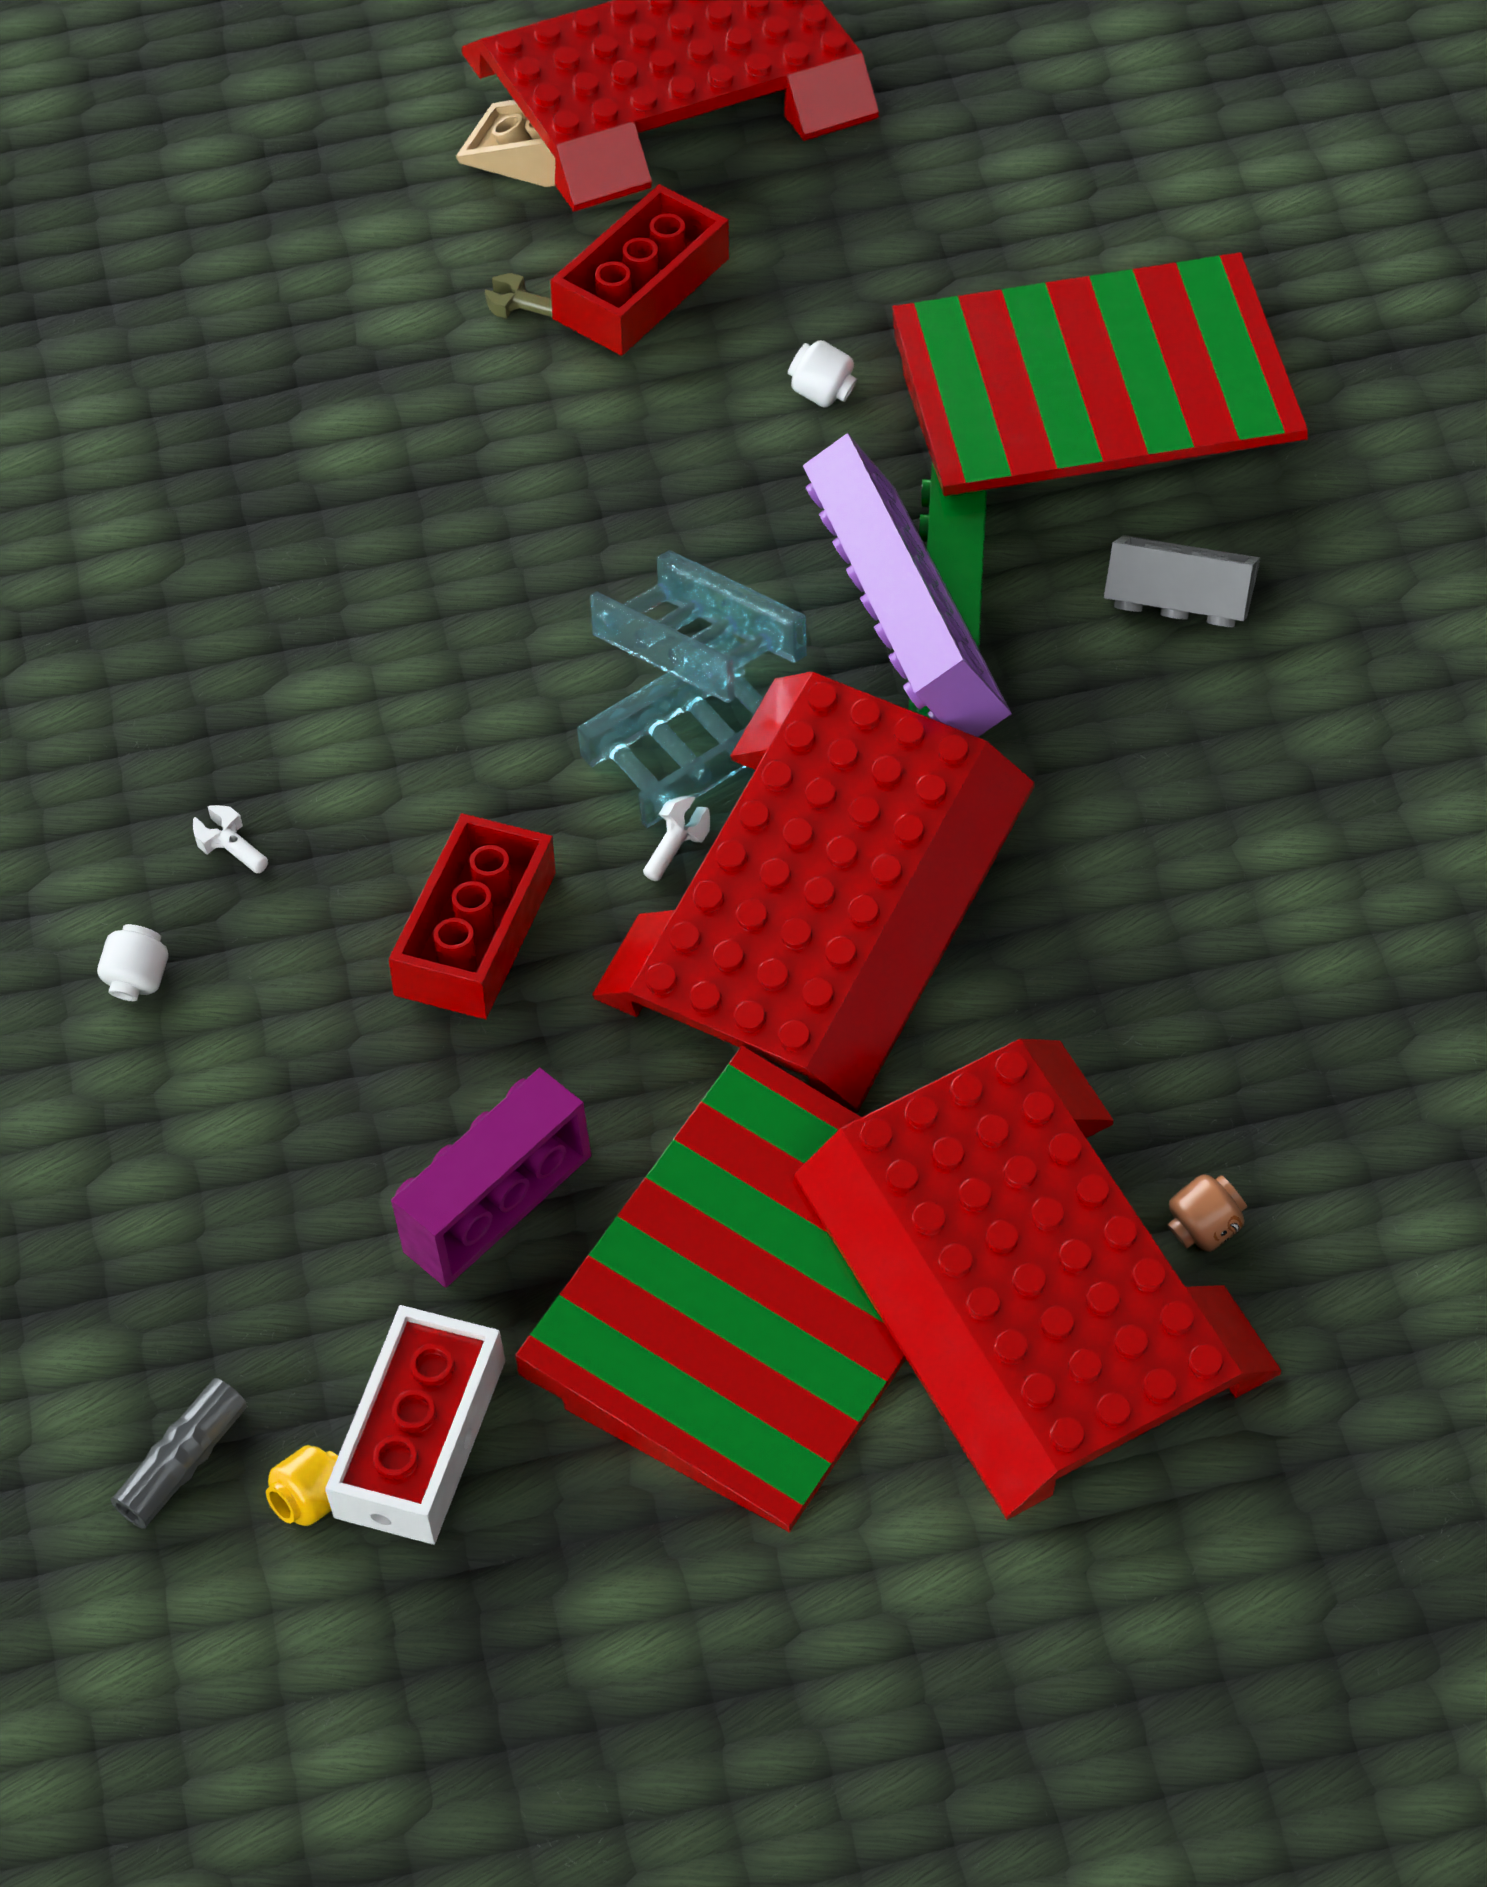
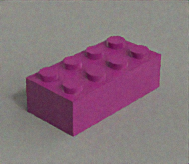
[391,1067,591,1288]

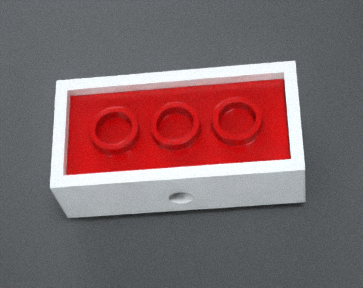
[325,1305,506,1545]

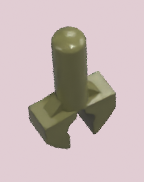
[485,273,552,319]

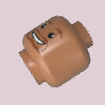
[1167,1174,1247,1252]

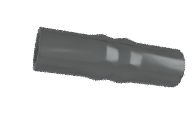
[111,1378,248,1529]

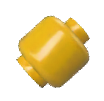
[266,1445,338,1526]

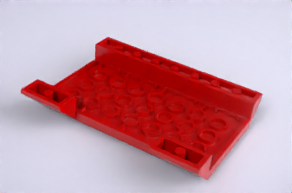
[462,0,879,212]
[592,672,1035,1113]
[794,1038,1282,1520]

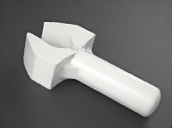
[643,796,710,881]
[193,805,268,873]

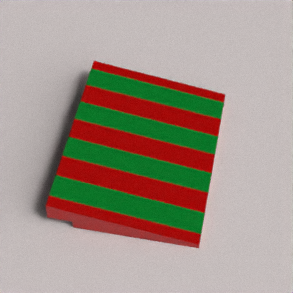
[892,252,1308,496]
[515,1046,906,1533]

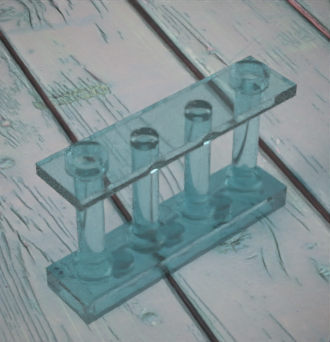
[590,550,807,703]
[577,634,763,828]

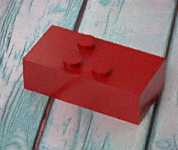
[550,184,729,356]
[389,813,556,1020]

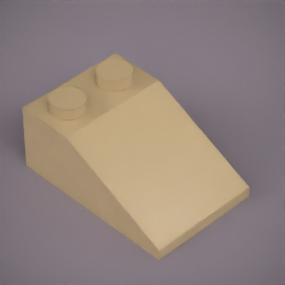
[456,100,555,187]

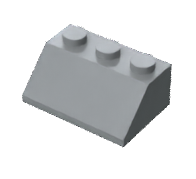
[1104,535,1261,627]

